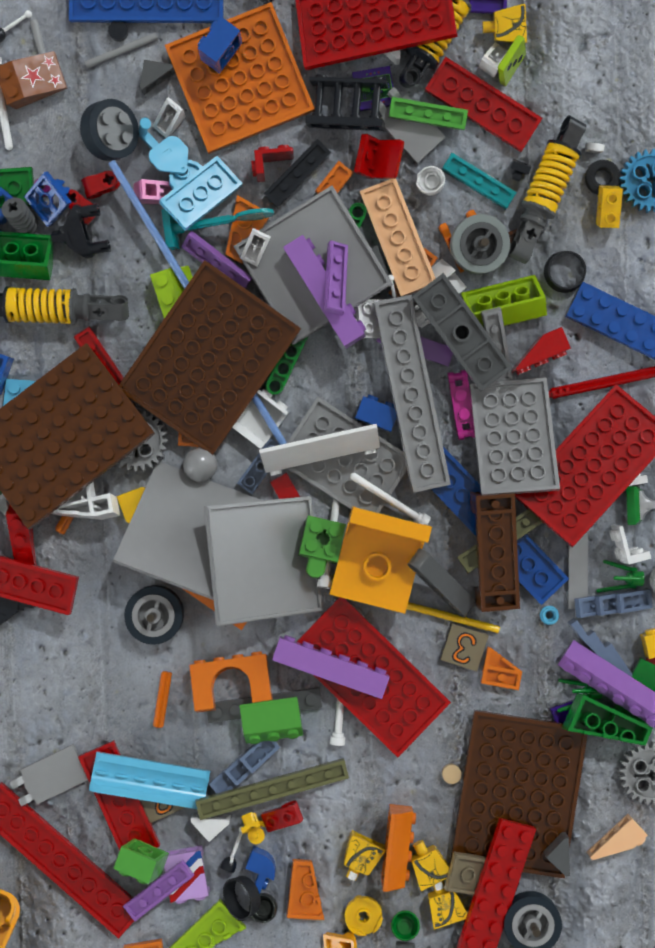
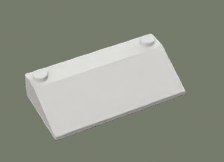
[259,424,380,476]

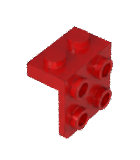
[354,134,404,179]
[251,145,294,182]

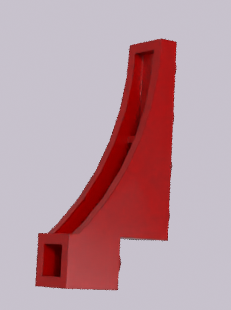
[6,504,37,565]

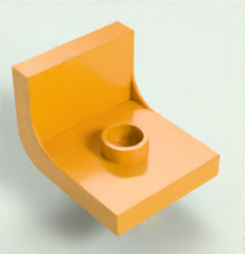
[329,506,432,614]

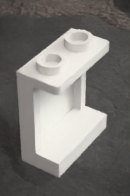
[232,389,289,449]

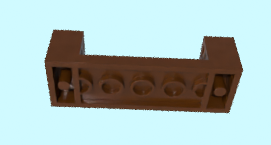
[470,491,520,612]

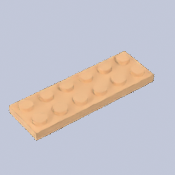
[360,178,436,297]

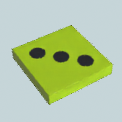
[498,35,526,87]

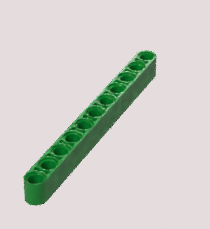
[266,203,367,396]

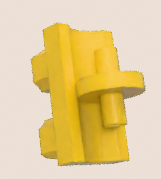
[241,812,265,844]

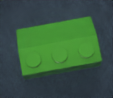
[240,697,303,744]

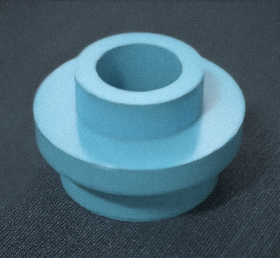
[540,606,559,625]

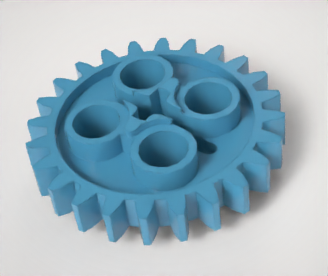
[619,149,655,213]

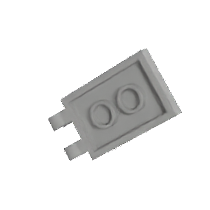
[379,87,445,164]
[10,744,88,806]

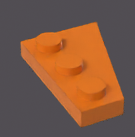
[225,195,269,265]
[286,859,325,920]

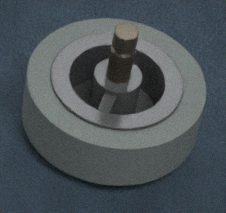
[450,214,510,274]

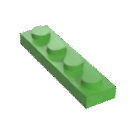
[388,97,468,131]

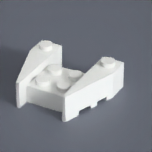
[51,482,120,520]

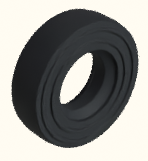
[585,160,620,195]

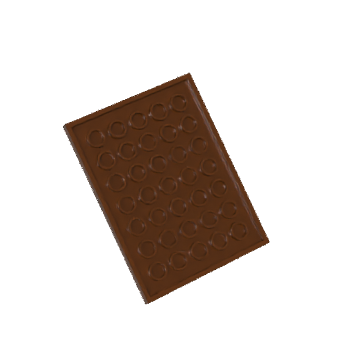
[119,260,302,456]
[0,343,155,530]
[451,710,588,879]

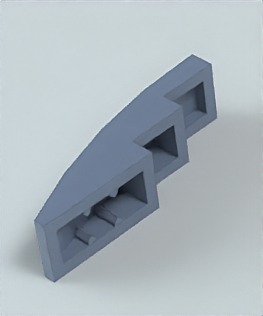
[574,589,653,618]
[568,618,633,676]
[209,741,280,794]

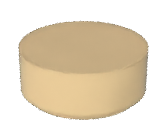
[442,763,461,784]

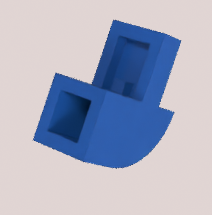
[245,845,276,894]

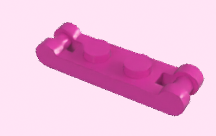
[447,370,475,440]

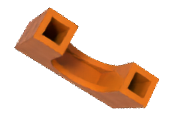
[189,651,273,713]

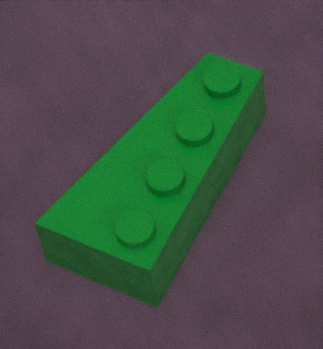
[562,693,653,746]

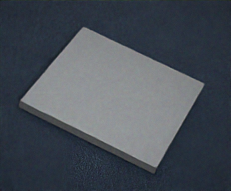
[233,185,393,345]
[113,461,262,600]
[204,496,323,626]

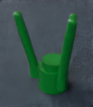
[596,560,645,593]
[557,678,602,712]

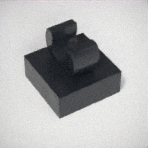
[510,159,531,181]

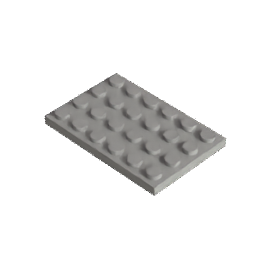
[470,378,560,495]
[288,396,407,513]

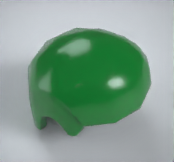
[391,910,420,941]

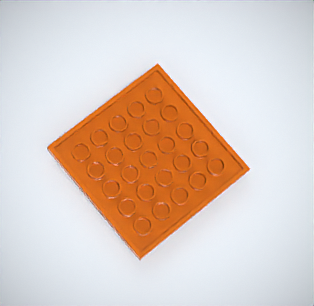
[165,2,314,154]

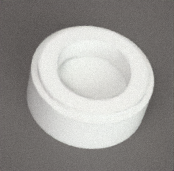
[584,143,605,154]

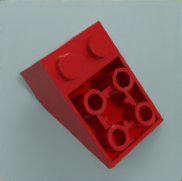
[511,327,571,375]

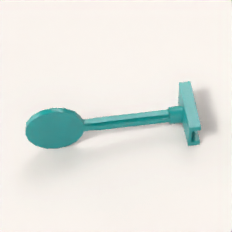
[161,208,274,250]

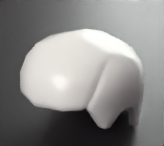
[416,166,445,196]

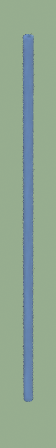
[108,160,287,445]

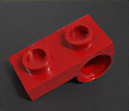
[261,800,304,832]

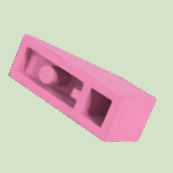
[133,179,172,204]

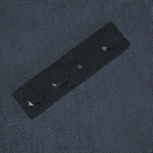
[264,139,331,209]

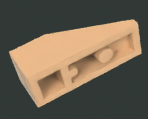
[587,814,648,860]

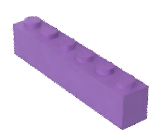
[283,235,367,349]
[272,635,390,699]
[558,640,655,728]

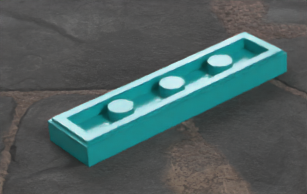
[441,153,517,210]

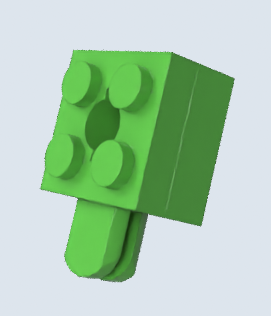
[298,515,346,578]

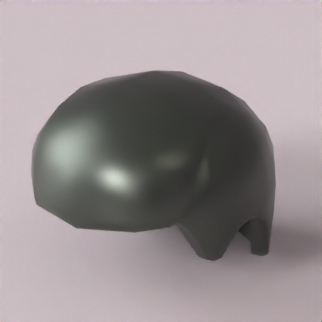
[249,893,278,923]

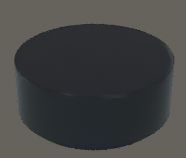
[108,21,128,42]

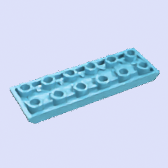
[89,751,211,809]

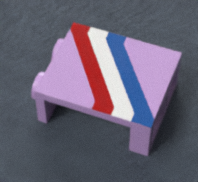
[164,845,210,904]

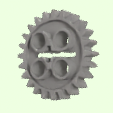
[118,409,169,472]
[618,741,655,805]

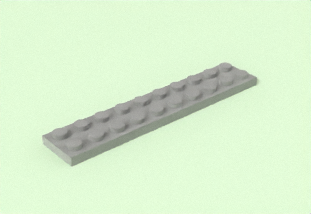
[373,295,451,493]

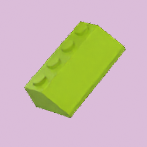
[150,265,193,318]
[461,275,547,328]

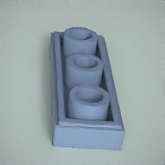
[237,437,279,495]

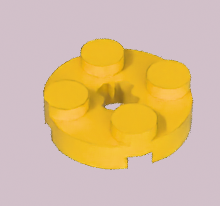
[344,895,383,936]

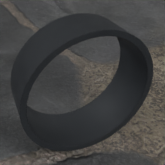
[544,251,586,293]
[223,876,261,921]

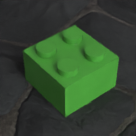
[114,838,169,884]

